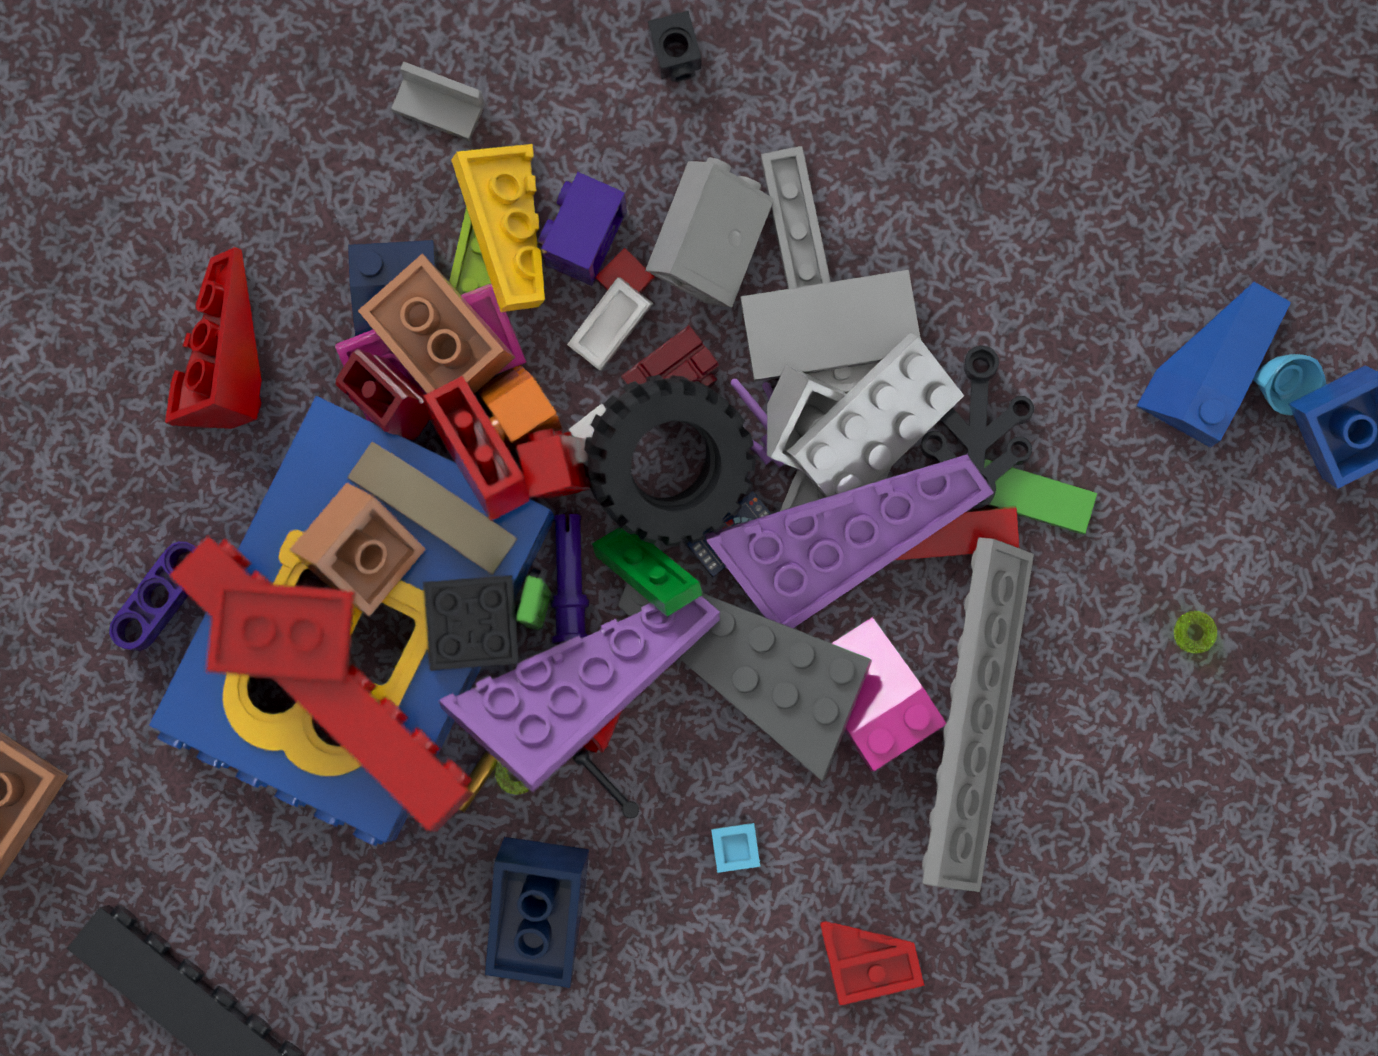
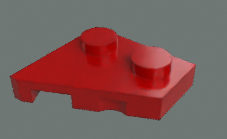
[819,921,924,1006]

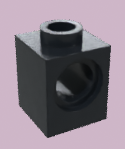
[648,11,702,82]

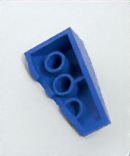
[1136,282,1291,447]

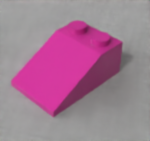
[832,617,946,771]

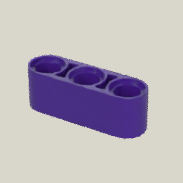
[109,541,197,651]

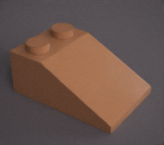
[358,254,516,394]

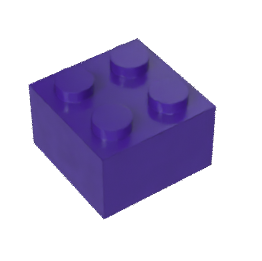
[538,172,627,286]

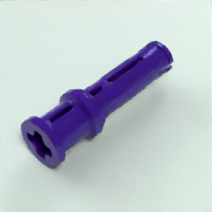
[551,514,589,645]

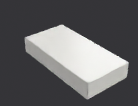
[567,277,653,370]

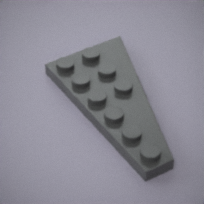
[618,583,872,781]

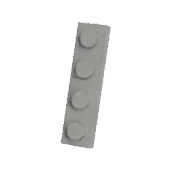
[761,146,831,289]

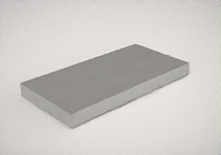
[740,270,921,382]

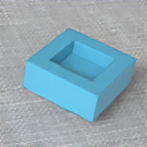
[711,823,760,873]

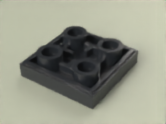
[423,575,519,671]

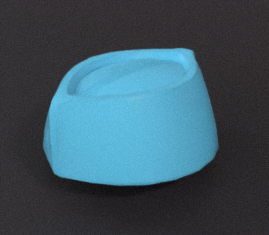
[1253,354,1327,415]

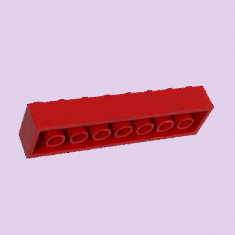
[169,536,474,832]

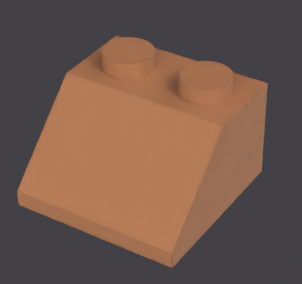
[290,483,426,616]

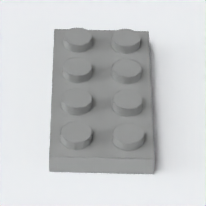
[787,333,964,498]

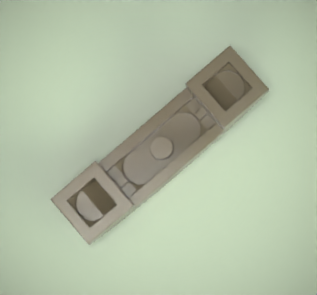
[347,442,517,575]

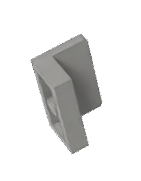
[391,62,485,141]

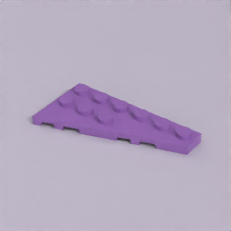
[705,454,994,628]
[439,596,720,792]

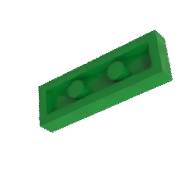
[592,527,703,617]

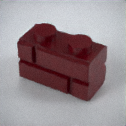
[621,325,720,388]
[335,349,430,440]

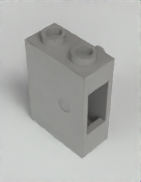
[645,157,774,308]

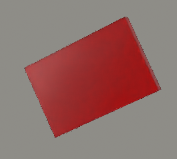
[206,580,355,684]

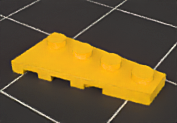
[451,144,545,312]

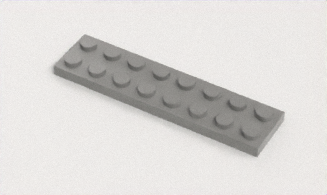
[922,537,1034,892]

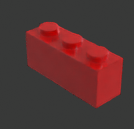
[423,376,530,521]
[517,429,591,498]

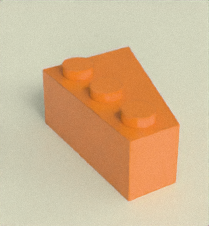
[477,365,563,451]

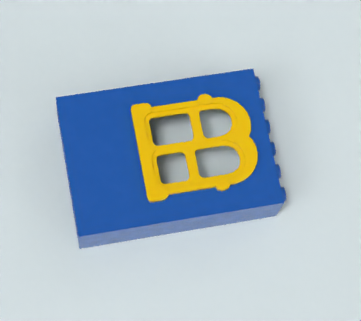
[149,396,554,846]

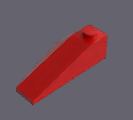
[165,247,262,429]

